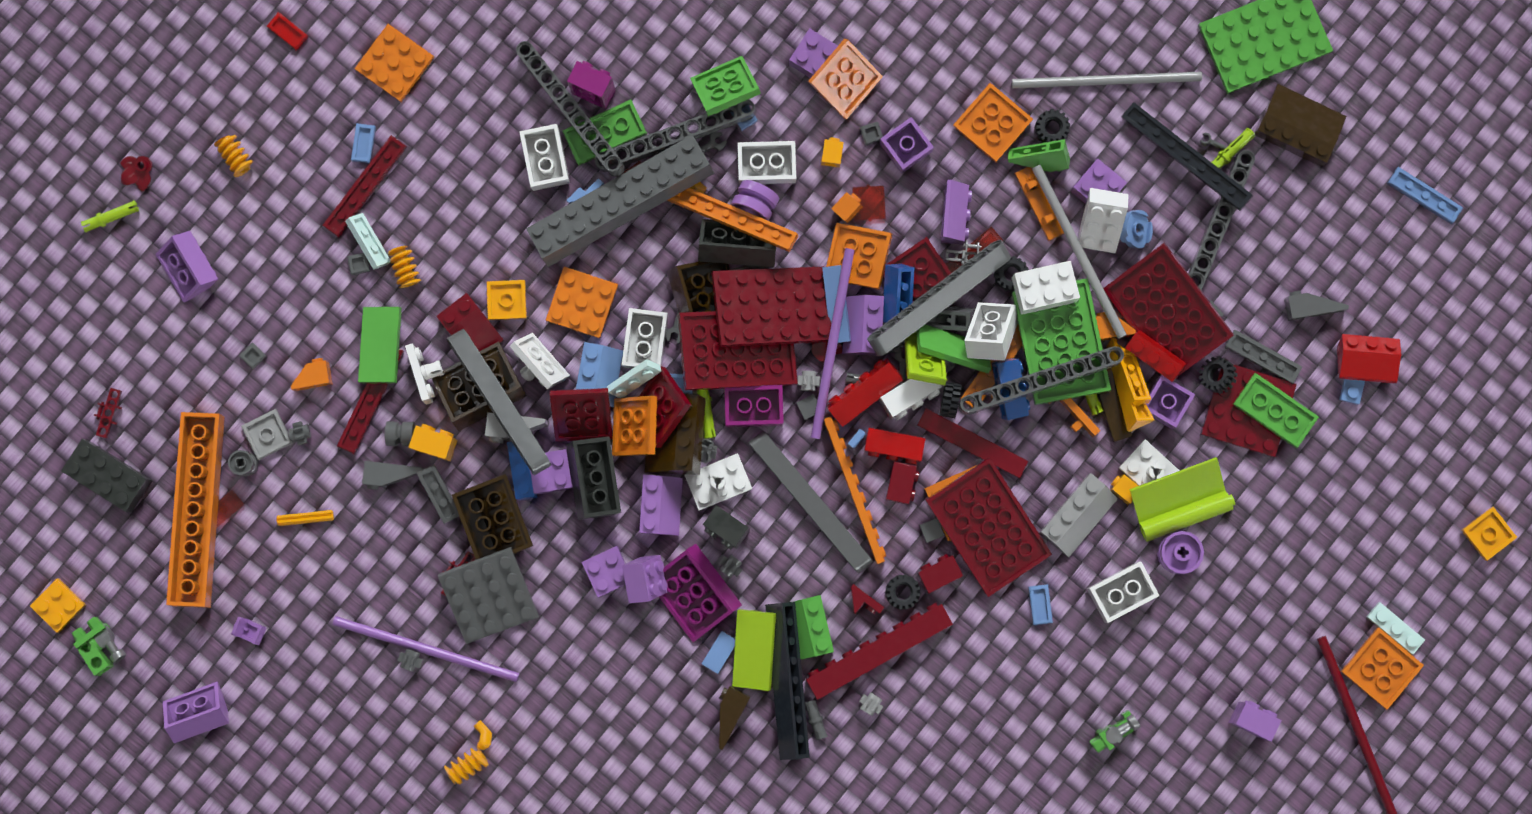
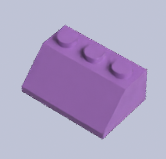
[940,180,972,245]
[156,231,218,302]
[842,295,884,356]
[639,475,683,536]
[163,682,229,743]

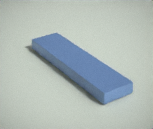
[1387,167,1463,224]
[822,265,851,343]

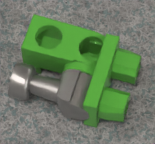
[72,617,127,676]
[1089,710,1141,753]

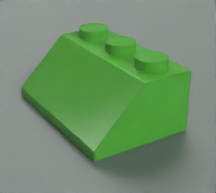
[793,595,834,659]

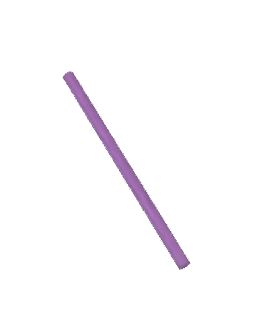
[811,248,855,439]
[333,616,519,682]

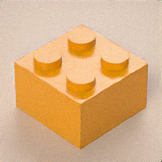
[409,424,458,462]

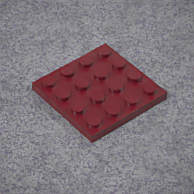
[1200,364,1297,457]

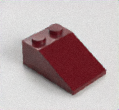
[437,293,504,351]

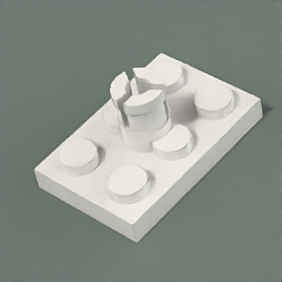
[510,333,570,390]
[405,344,444,405]
[1119,439,1180,486]
[685,453,752,511]

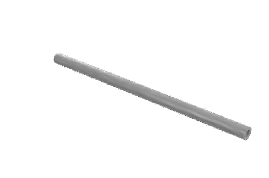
[1012,72,1202,88]
[1032,165,1127,339]

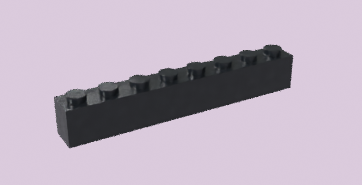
[765,602,810,760]

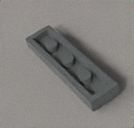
[1225,330,1302,384]

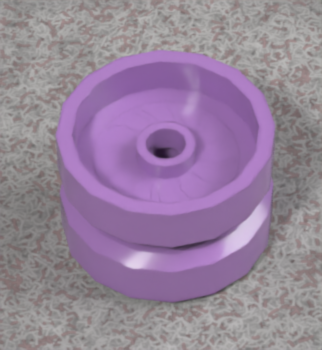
[731,180,780,221]
[1157,531,1204,574]

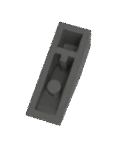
[1284,291,1349,321]
[926,307,975,331]
[362,461,424,490]

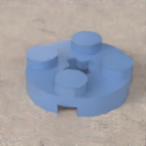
[1120,210,1153,249]

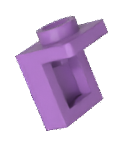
[231,617,267,645]

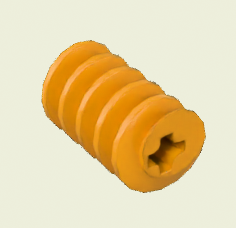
[214,135,253,177]
[388,246,421,288]
[444,746,489,785]

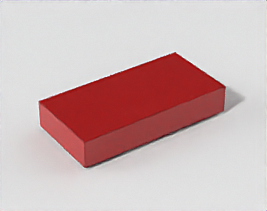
[267,12,309,51]

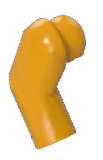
[473,720,492,750]

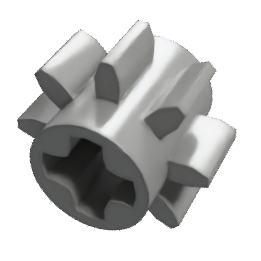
[797,371,820,391]
[859,692,883,716]

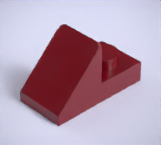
[851,584,885,614]

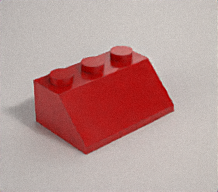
[1337,334,1401,384]

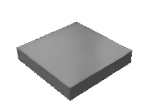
[241,409,293,460]

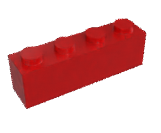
[827,358,903,427]

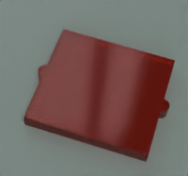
[853,185,886,222]

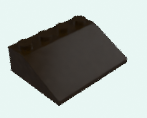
[1254,84,1347,167]
[667,261,730,313]
[432,342,527,431]
[644,394,706,475]
[452,474,533,560]

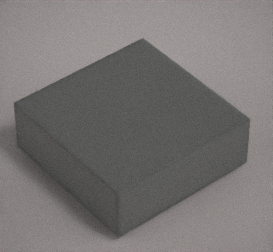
[860,122,883,146]
[347,253,371,276]
[239,342,267,370]
[796,394,817,420]
[920,518,945,543]

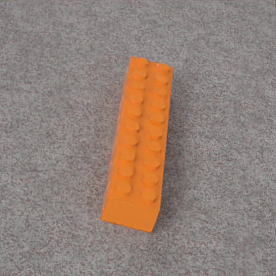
[166,412,225,608]

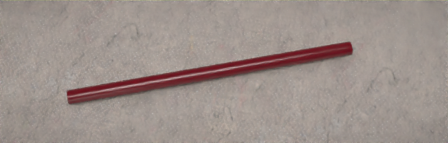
[1317,636,1397,814]

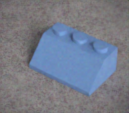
[576,342,623,407]

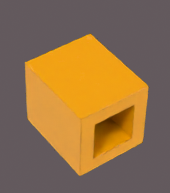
[821,137,844,168]
[1110,474,1139,505]

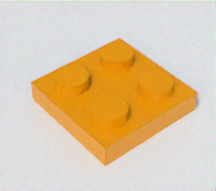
[487,280,527,320]
[1461,507,1517,561]
[30,578,86,633]

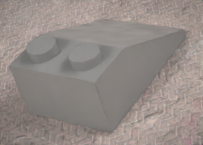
[485,413,549,444]

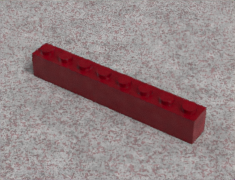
[806,603,953,700]

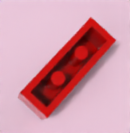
[1125,330,1187,382]
[864,428,926,465]

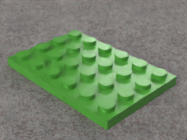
[1198,0,1333,94]
[1012,278,1111,405]

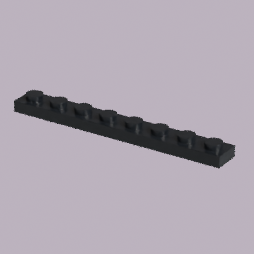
[1121,102,1253,211]

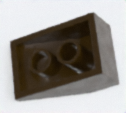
[719,686,751,750]

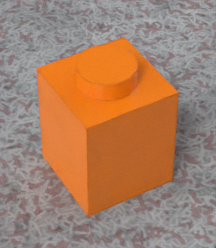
[831,192,863,224]

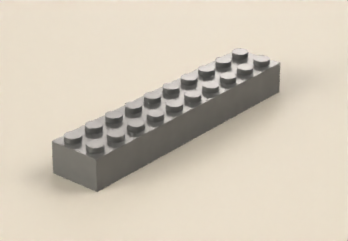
[526,135,714,267]

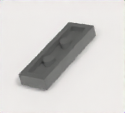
[417,464,459,524]

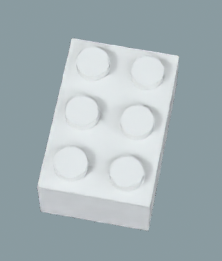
[519,124,570,191]
[738,141,796,185]
[1078,188,1128,253]
[1012,261,1080,315]
[964,302,1018,361]
[622,308,668,369]
[879,379,942,420]
[1087,561,1159,623]

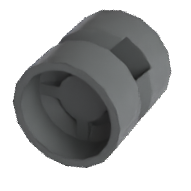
[385,421,415,446]
[228,450,259,477]

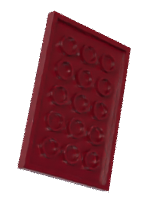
[1103,242,1234,376]
[711,266,831,347]
[678,311,798,390]
[925,458,1052,597]

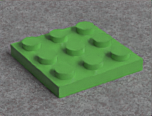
[690,56,761,116]

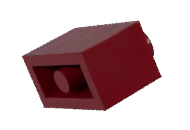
[886,461,919,505]
[917,554,963,593]

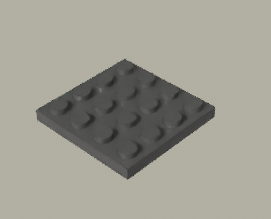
[438,547,539,644]

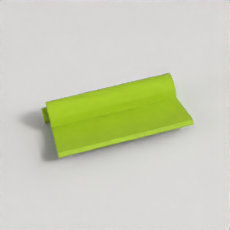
[1129,457,1235,542]

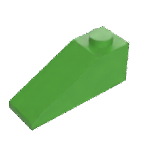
[1008,139,1070,172]

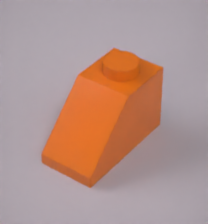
[1096,312,1136,341]
[291,358,333,391]

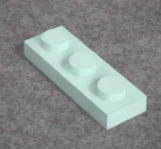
[345,213,390,270]
[607,359,661,398]
[1366,602,1425,655]

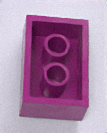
[567,61,616,110]
[725,385,784,427]

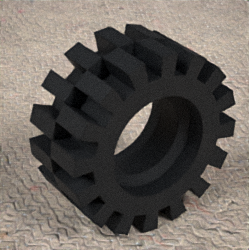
[1035,109,1070,143]
[994,256,1029,292]
[1199,356,1237,394]
[940,382,961,418]
[885,575,921,610]

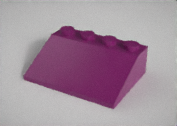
[659,544,742,642]

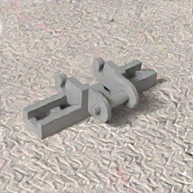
[946,241,981,265]

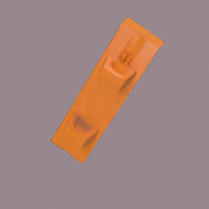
[1014,167,1064,242]
[1048,398,1101,438]

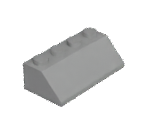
[1039,473,1118,558]

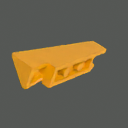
[1106,338,1154,432]

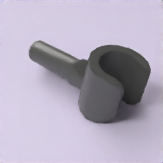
[1200,132,1226,150]

